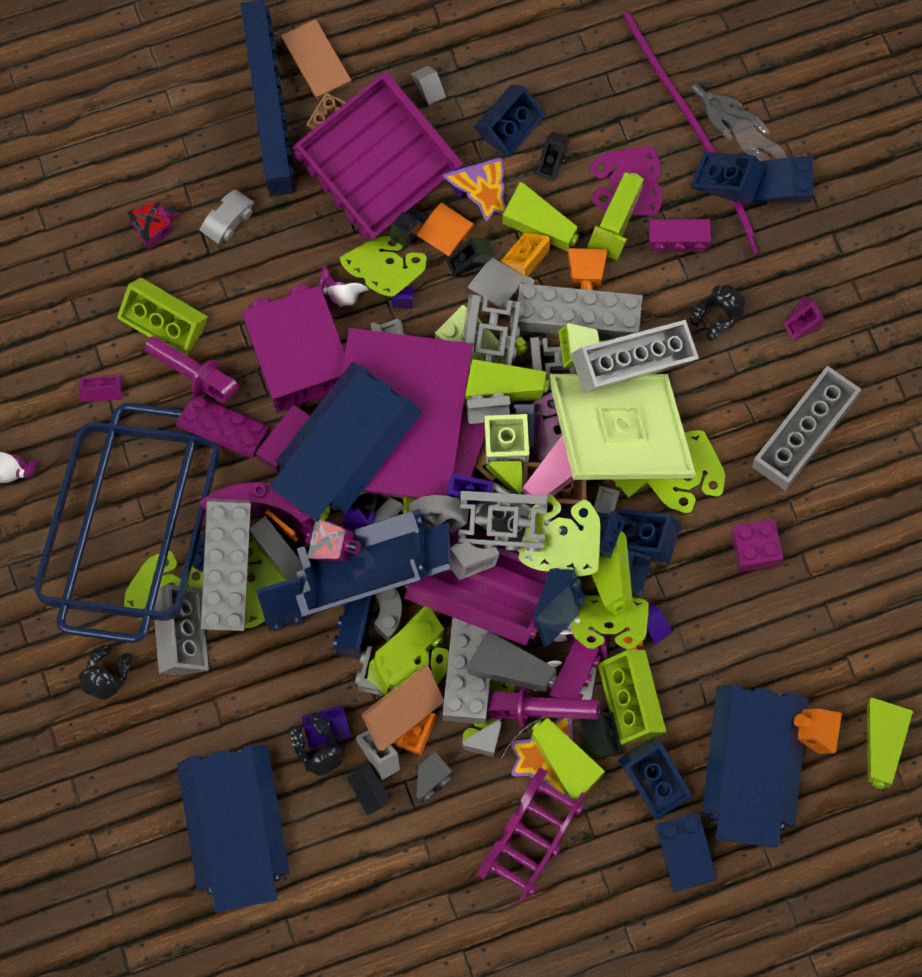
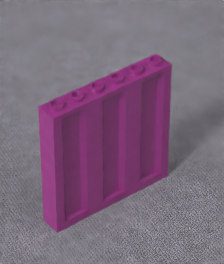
[292,71,463,241]
[404,496,559,646]

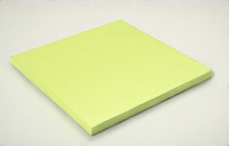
[549,374,696,480]

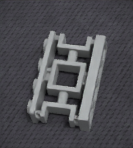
[462,294,523,378]
[530,337,577,420]
[458,491,548,552]

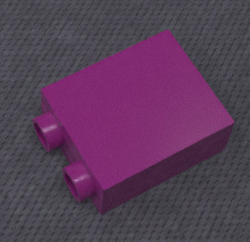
[242,284,345,413]

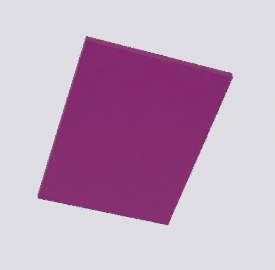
[341,328,473,499]

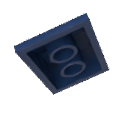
[690,152,765,203]
[752,157,814,203]
[615,508,681,563]
[533,569,586,646]
[256,578,310,631]
[618,737,693,820]
[655,813,716,892]

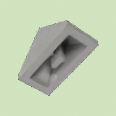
[411,66,446,107]
[462,720,501,757]

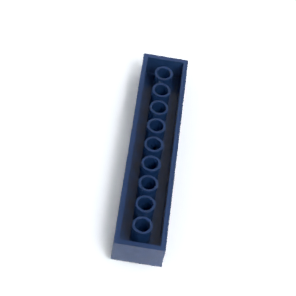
[240,0,296,197]

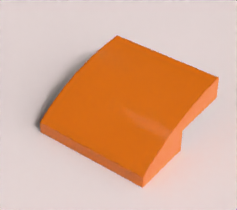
[417,203,474,256]
[391,712,437,755]

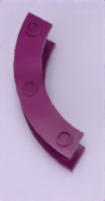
[199,482,315,537]
[477,767,586,902]

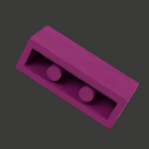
[648,219,711,252]
[256,405,310,473]
[549,639,601,699]

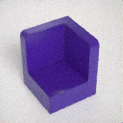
[391,286,414,309]
[341,506,376,531]

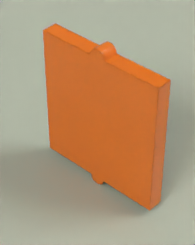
[265,510,298,546]

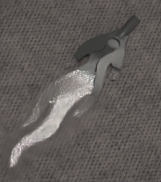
[691,84,787,161]

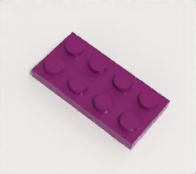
[176,394,269,458]

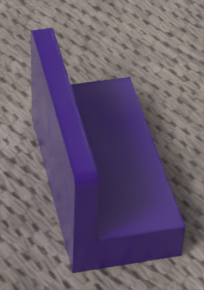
[301,705,351,748]

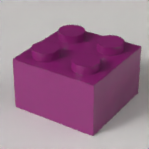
[731,519,783,573]

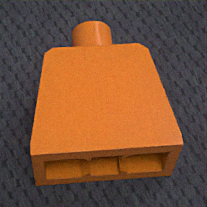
[568,248,607,290]
[794,709,842,754]

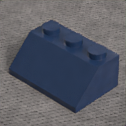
[474,85,546,157]
[333,594,375,660]

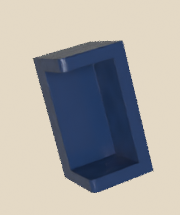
[513,404,538,447]
[628,550,652,598]

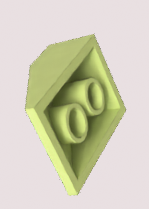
[435,305,506,372]

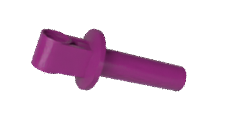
[145,336,239,403]
[487,687,600,727]

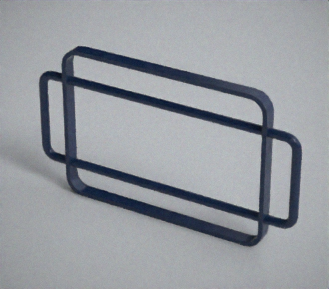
[34,403,219,643]

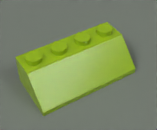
[117,278,208,355]
[367,606,444,695]
[598,649,666,746]

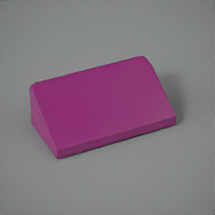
[79,375,122,402]

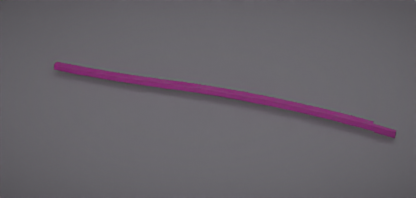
[623,12,758,256]

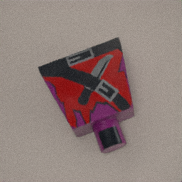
[127,201,179,250]
[307,519,361,561]

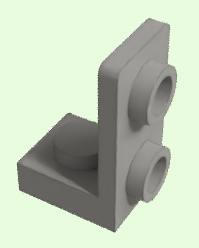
[355,645,384,696]

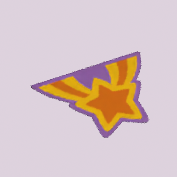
[443,157,507,220]
[510,718,573,794]

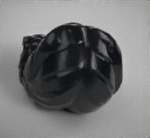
[689,285,745,341]
[78,645,132,700]
[289,712,343,776]

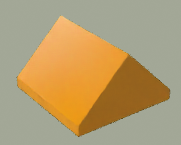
[500,232,550,276]

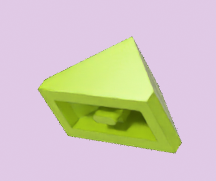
[485,461,523,494]

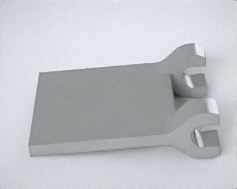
[468,258,535,317]

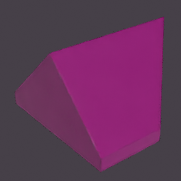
[783,296,824,341]

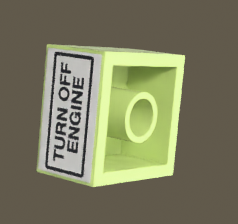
[484,414,529,464]

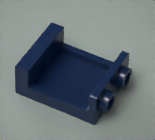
[564,504,625,558]

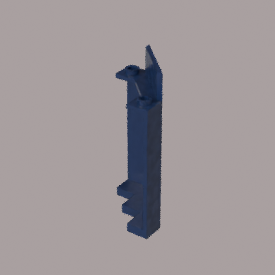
[269,362,423,521]
[296,509,451,617]
[702,685,808,848]
[177,745,290,912]

